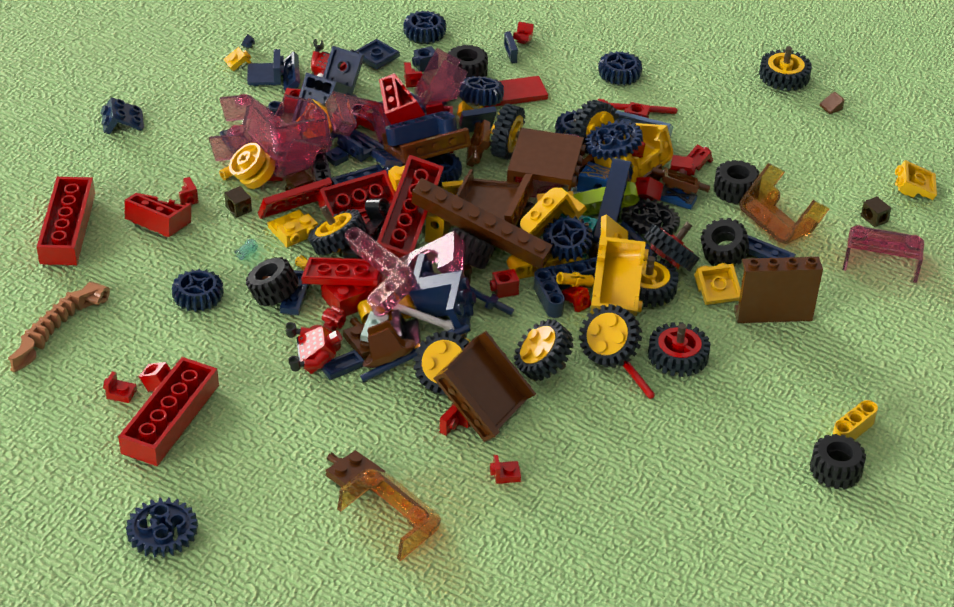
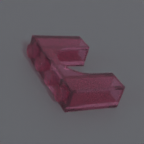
[325,91,391,144]
[390,231,465,299]

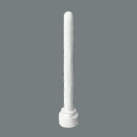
[369,294,455,331]

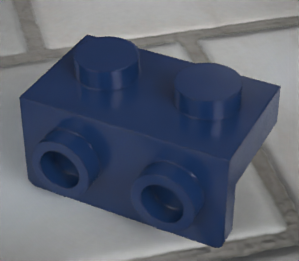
[337,131,377,162]

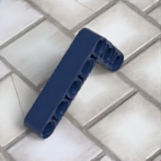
[592,158,633,244]
[534,257,597,318]

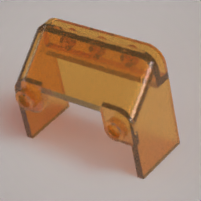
[740,163,829,244]
[338,468,441,561]

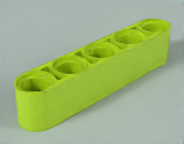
[574,182,639,216]

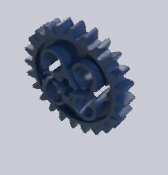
[585,120,643,160]
[126,497,198,558]

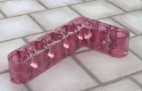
[345,227,417,317]

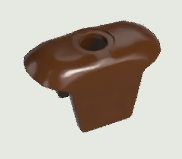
[363,320,416,368]

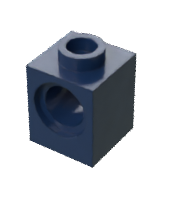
[412,46,438,72]

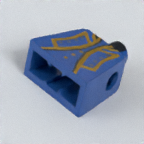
[577,161,610,192]

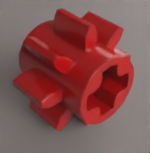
[322,306,346,331]

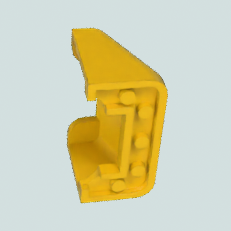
[594,123,673,183]
[590,236,649,316]

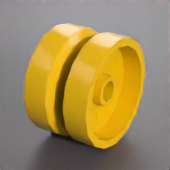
[229,143,276,189]

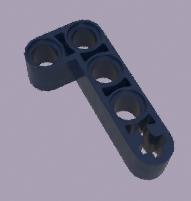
[385,111,458,146]

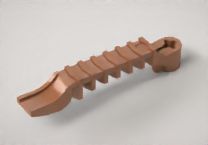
[8,281,110,372]

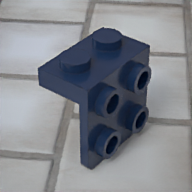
[247,49,284,86]
[101,97,144,135]

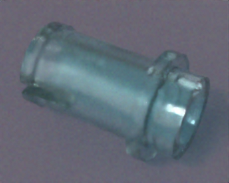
[235,239,258,260]

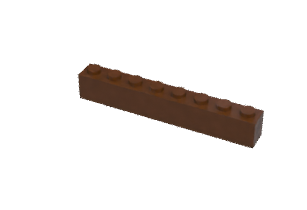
[411,178,553,269]

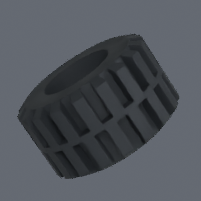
[446,45,488,84]
[714,160,760,204]
[701,218,750,266]
[443,228,495,269]
[246,257,299,306]
[810,434,866,489]

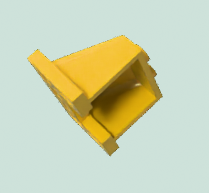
[520,187,587,238]

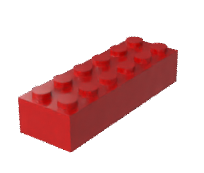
[373,155,444,267]
[36,176,95,265]
[118,357,219,466]

